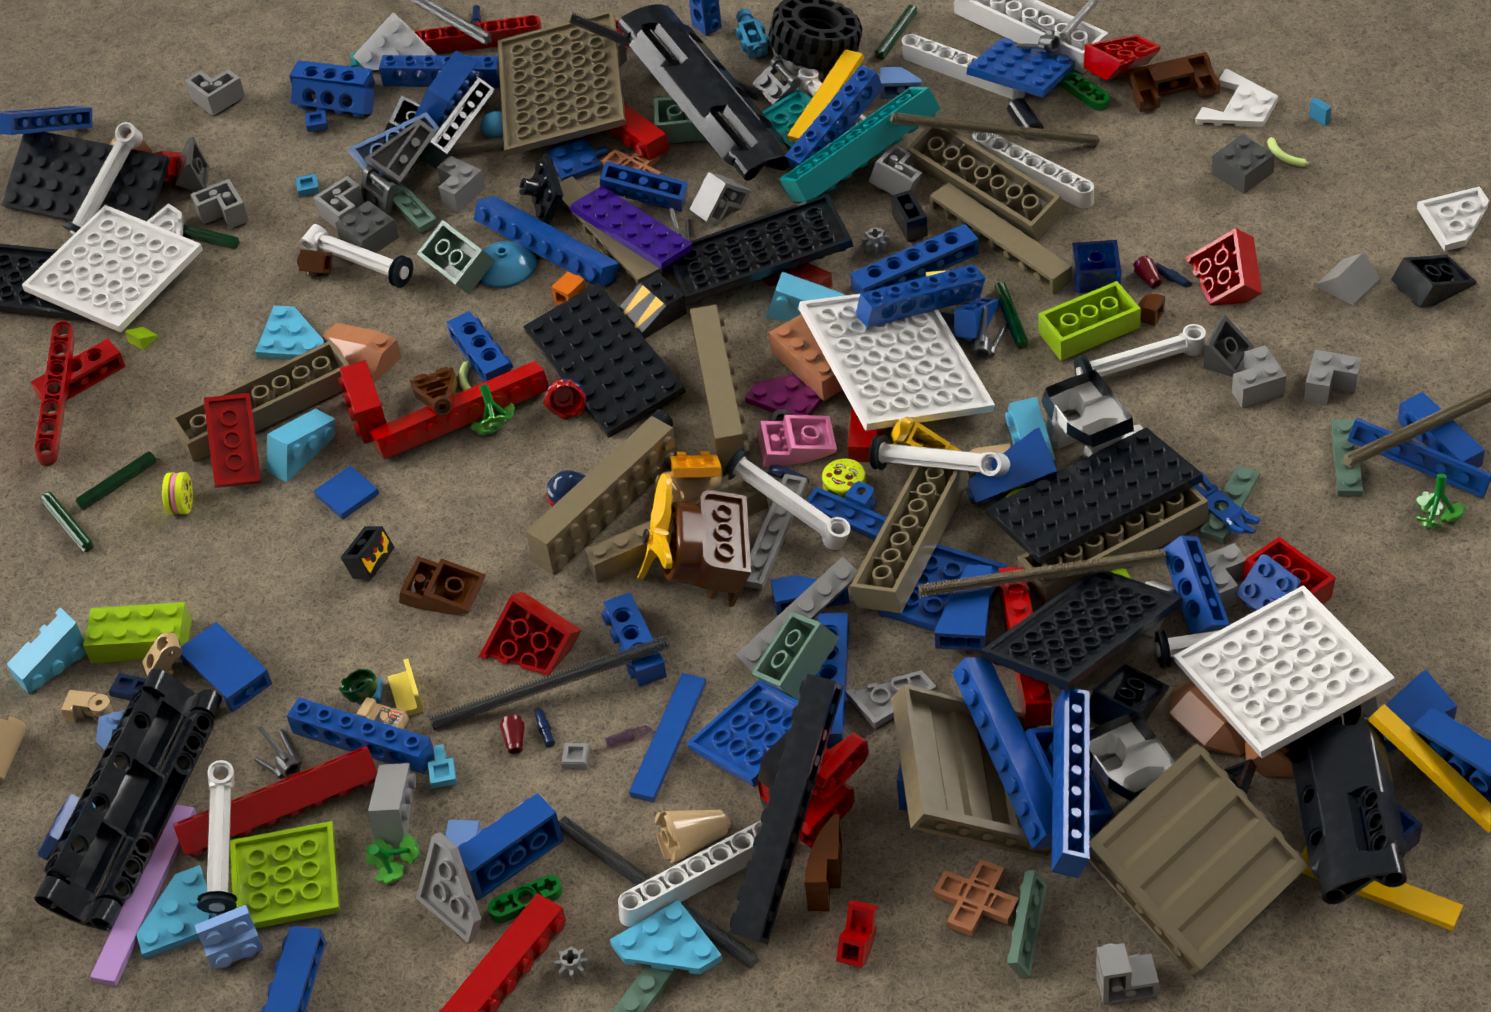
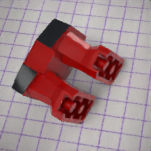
[758,729,869,847]

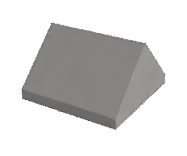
[1316,253,1380,306]

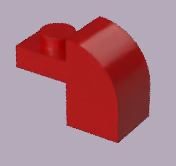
[836,899,877,968]

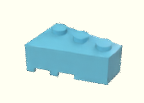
[766,272,845,321]
[1005,397,1056,465]
[267,408,335,483]
[7,607,87,694]

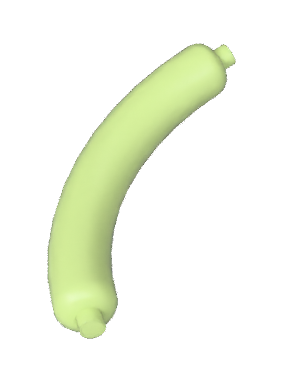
[1267,137,1309,167]
[459,361,472,391]

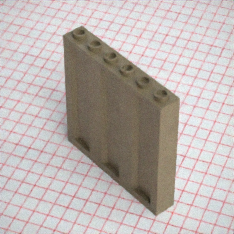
[891,684,1052,860]
[1089,743,1308,976]

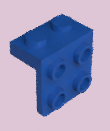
[1235,554,1300,611]

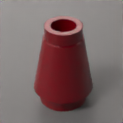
[1133,256,1162,289]
[500,715,525,754]

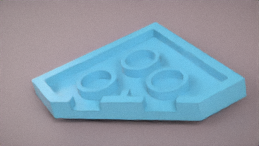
[255,306,325,360]
[136,865,216,959]
[610,900,723,975]

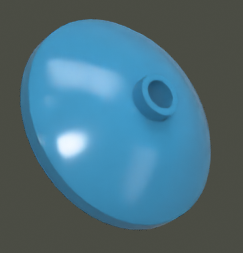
[480,240,537,288]

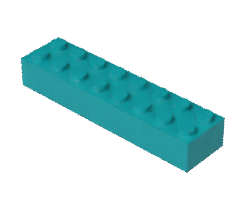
[779,87,941,203]

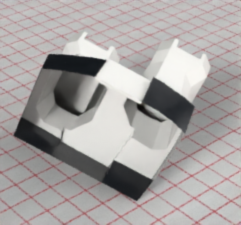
[1042,370,1143,458]
[1089,711,1175,806]

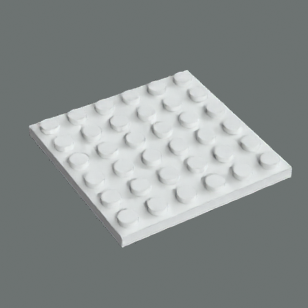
[22,205,203,332]
[1174,585,1396,758]

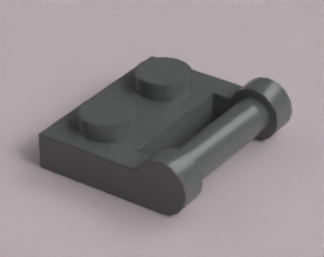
[753,57,801,104]
[360,166,398,216]

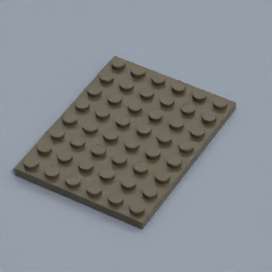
[498,10,626,156]

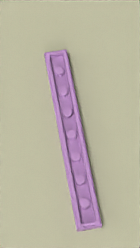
[90,804,196,986]

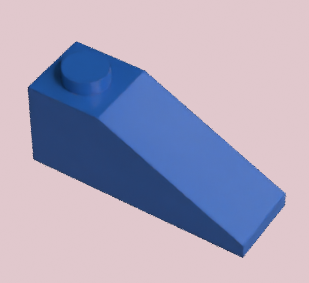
[954,298,1000,341]
[770,575,849,616]

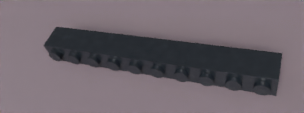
[730,674,844,945]

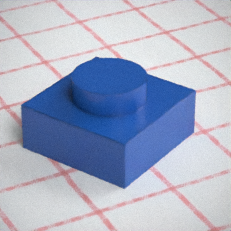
[305,110,328,132]

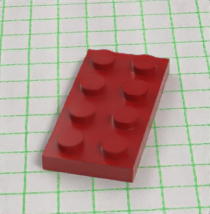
[204,393,261,488]

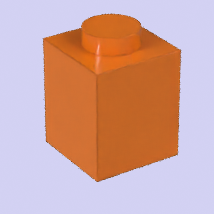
[551,271,586,304]

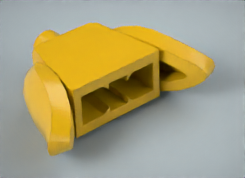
[891,416,961,451]

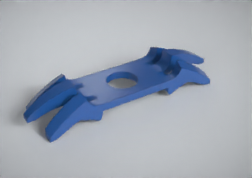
[1193,472,1261,534]

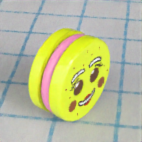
[822,459,866,499]
[162,472,193,515]

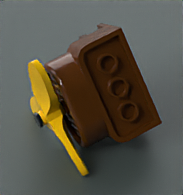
[637,473,751,607]

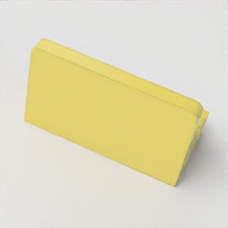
[388,658,424,716]

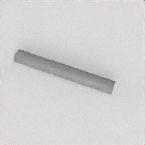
[1060,0,1097,40]

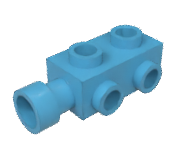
[735,9,770,59]

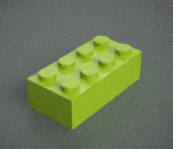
[1038,281,1141,361]
[83,602,192,663]

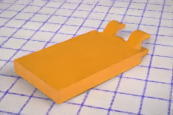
[670,451,722,478]

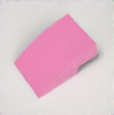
[757,415,837,467]

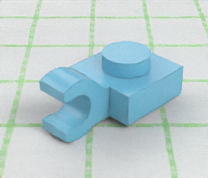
[428,744,457,789]

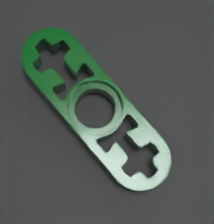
[1062,71,1109,111]
[488,875,562,923]

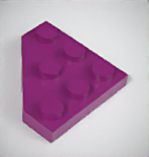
[745,374,823,415]

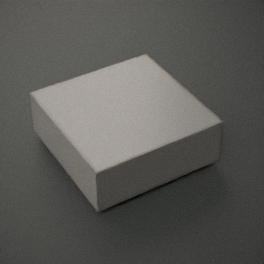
[561,743,590,769]

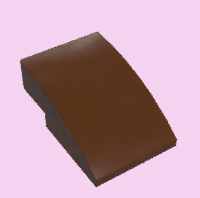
[399,556,486,614]
[804,814,842,911]

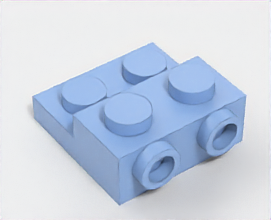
[194,905,264,970]

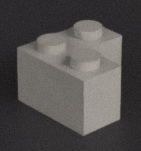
[185,69,245,116]
[869,144,922,195]
[437,156,485,212]
[689,172,751,225]
[314,176,364,229]
[190,179,249,229]
[1232,345,1286,408]
[1304,350,1362,405]
[1205,543,1246,609]
[1096,943,1159,1005]

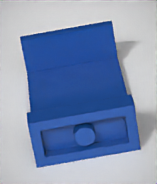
[180,622,272,712]

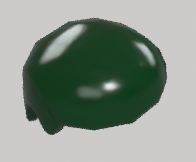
[338,669,378,703]

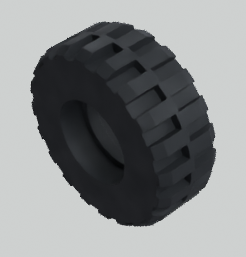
[768,0,863,71]

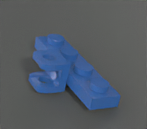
[806,481,887,540]

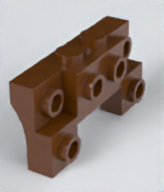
[1126,52,1220,112]

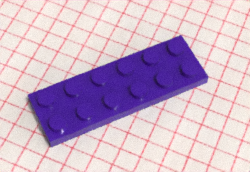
[571,186,692,270]

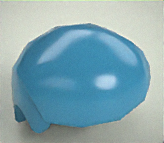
[481,111,503,140]

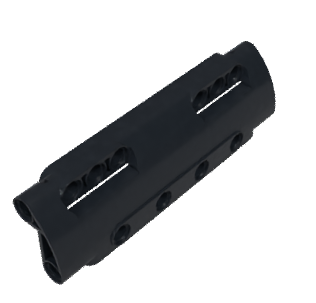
[618,4,790,181]
[34,669,223,931]
[1289,696,1407,905]

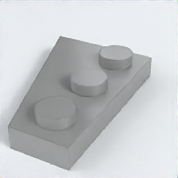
[845,670,937,729]

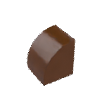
[1138,294,1165,326]

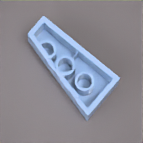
[347,112,440,183]

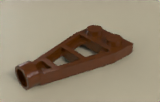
[410,367,458,416]

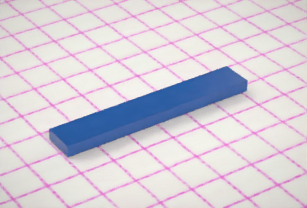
[1347,417,1491,498]
[629,673,707,803]

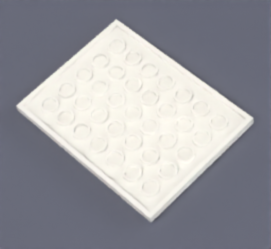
[798,294,995,431]

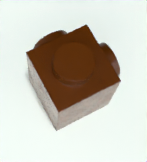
[297,249,333,277]

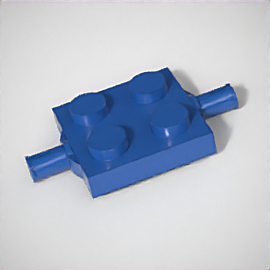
[547,138,608,181]

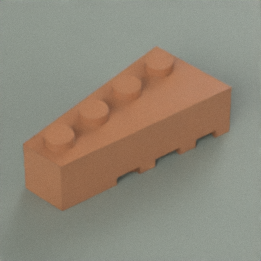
[768,314,842,401]

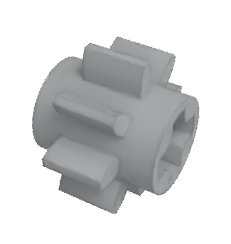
[862,227,889,254]
[554,946,590,982]

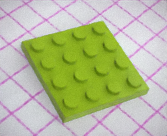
[230,821,341,928]

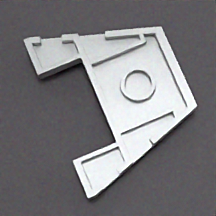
[1195,69,1278,127]

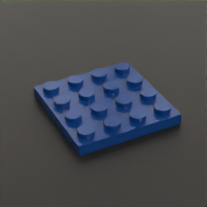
[966,38,1075,98]
[879,544,1007,632]
[687,680,798,787]

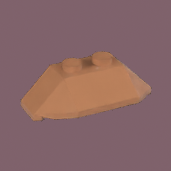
[1169,679,1246,757]

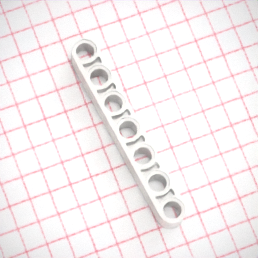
[902,34,1025,99]
[972,132,1094,208]
[618,821,762,927]

